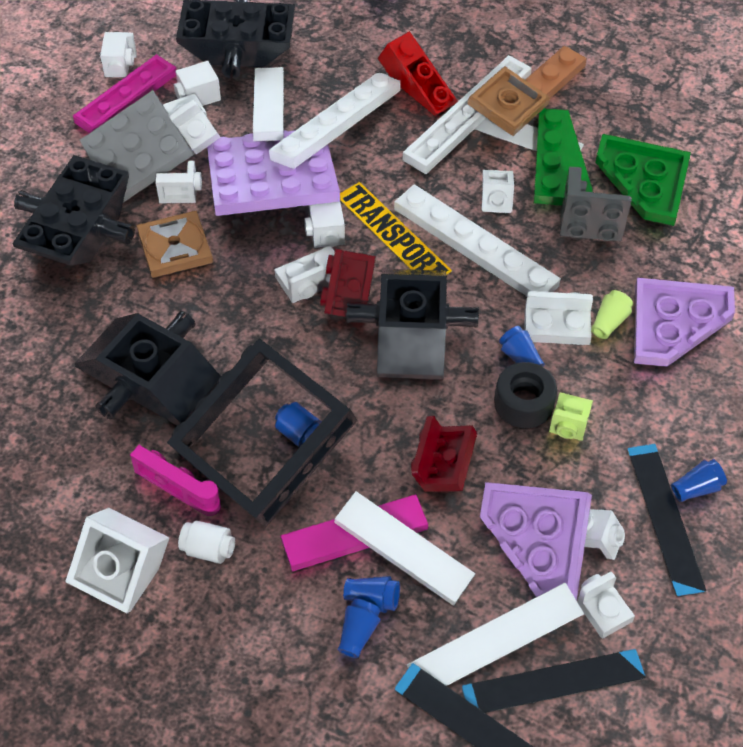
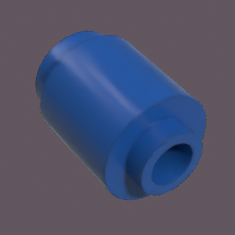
[275,402,322,448]

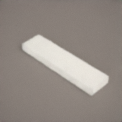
[253,67,284,141]
[334,491,476,606]

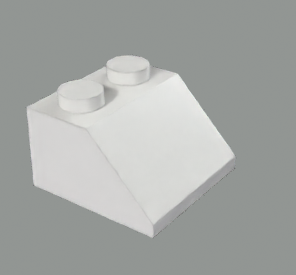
[66,508,169,613]

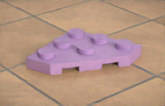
[634,278,735,367]
[480,482,592,601]

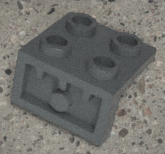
[560,166,631,242]

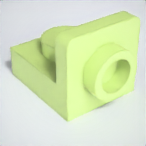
[549,392,593,441]

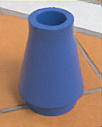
[499,326,545,367]
[671,459,727,502]
[343,576,400,613]
[338,599,381,658]

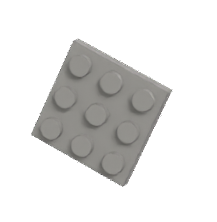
[80,90,194,203]

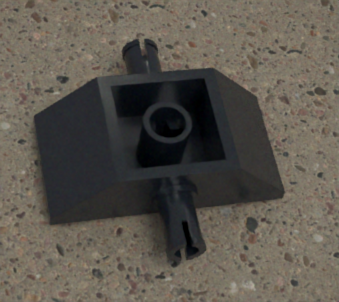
[176,0,295,78]
[13,155,135,265]
[347,268,479,380]
[75,311,221,425]

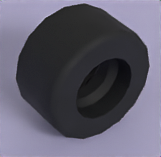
[494,362,558,428]

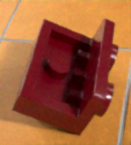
[320,249,376,317]
[411,416,478,492]

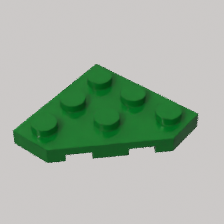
[595,134,691,226]

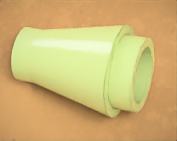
[591,290,633,339]

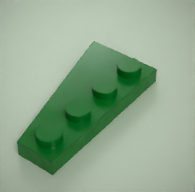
[533,108,593,206]

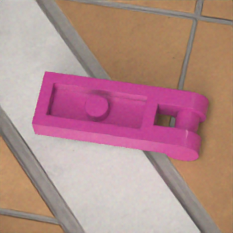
[130,445,221,516]

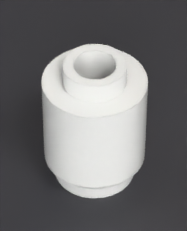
[178,520,235,564]

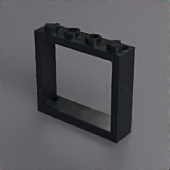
[167,338,358,528]

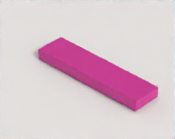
[73,54,177,133]
[281,494,428,572]

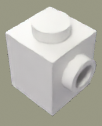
[174,61,221,106]
[304,202,345,248]

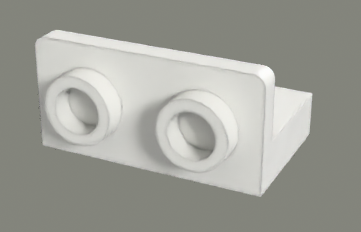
[274,246,335,303]
[524,291,593,345]

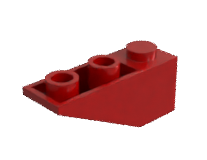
[377,31,458,117]

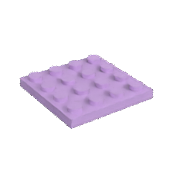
[207,130,340,216]

